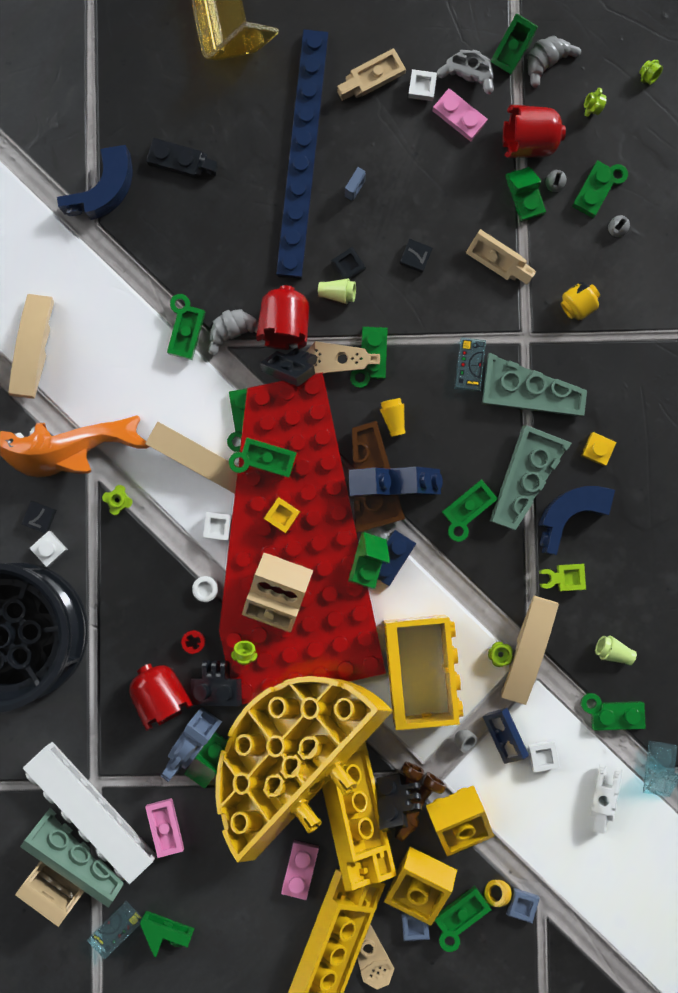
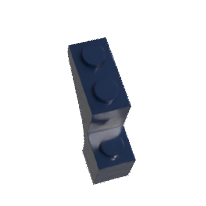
[349,467,443,497]

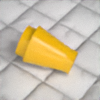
[380,398,406,437]

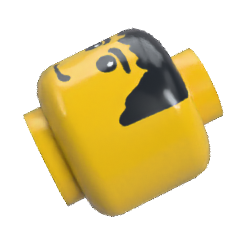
[560,282,600,320]

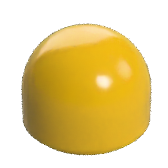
[484,880,512,907]

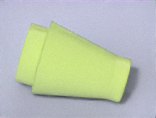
[318,279,356,304]
[595,636,637,665]

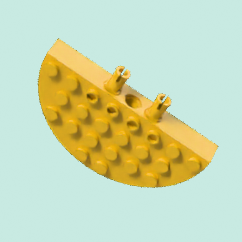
[216,676,393,863]

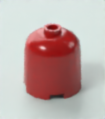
[502,105,566,158]
[256,285,309,350]
[129,663,193,731]

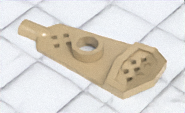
[307,341,380,374]
[357,924,394,989]

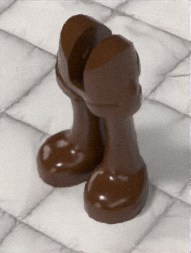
[387,761,447,842]

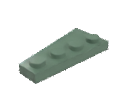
[482,353,587,417]
[490,425,572,530]
[20,808,124,908]

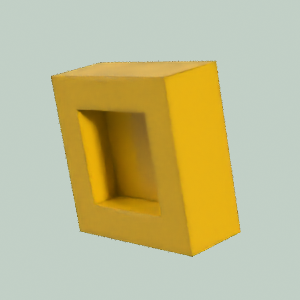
[581,432,617,466]
[264,497,300,533]

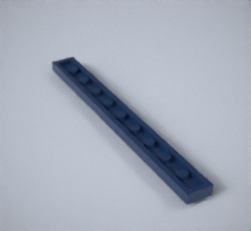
[276,29,328,279]

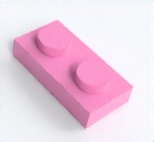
[432,88,488,142]
[145,798,184,858]
[281,840,319,900]

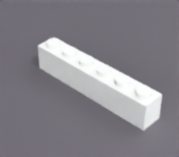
[23,742,157,884]

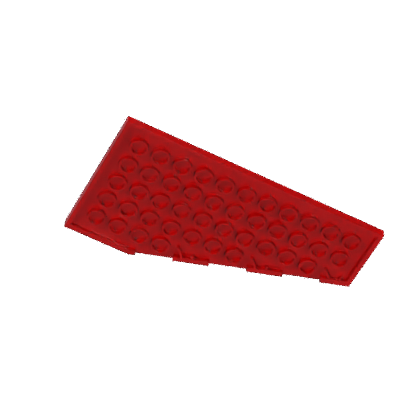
[219,372,386,704]

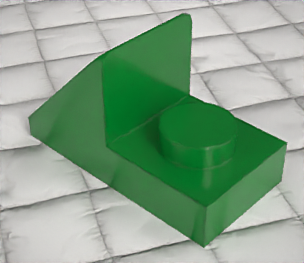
[491,13,538,74]
[505,167,546,222]
[348,532,390,589]
[184,732,228,789]
[140,911,195,958]

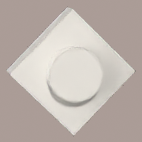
[408,69,437,101]
[203,512,232,541]
[30,531,68,567]
[528,740,560,773]

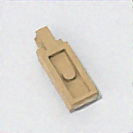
[337,49,406,101]
[466,229,536,284]

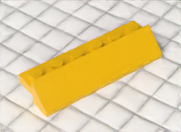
[322,742,397,891]
[288,869,385,993]

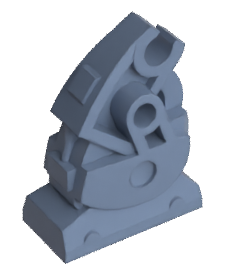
[161,707,222,782]

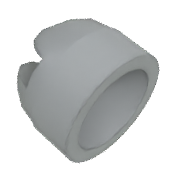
[545,170,567,192]
[608,215,630,237]
[454,729,477,753]

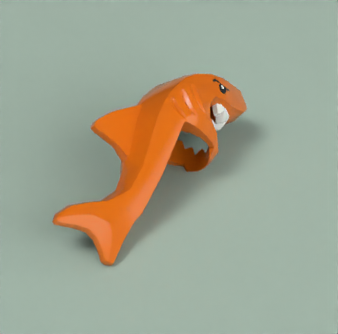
[0,415,150,478]

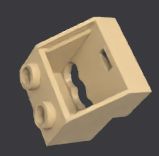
[242,553,313,632]
[15,861,85,927]

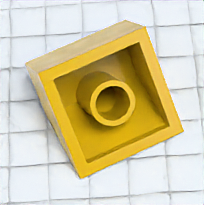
[426,785,495,857]
[384,847,457,926]

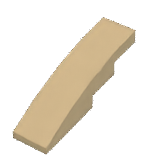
[8,294,54,399]
[145,421,238,494]
[501,595,559,705]

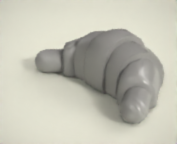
[527,36,581,88]
[437,50,494,94]
[208,309,258,355]

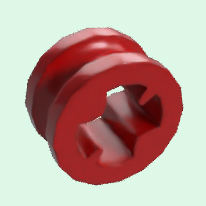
[181,630,205,654]

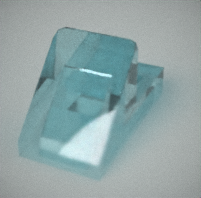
[643,741,678,797]

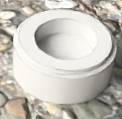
[192,576,219,602]

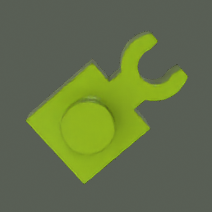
[539,564,586,591]

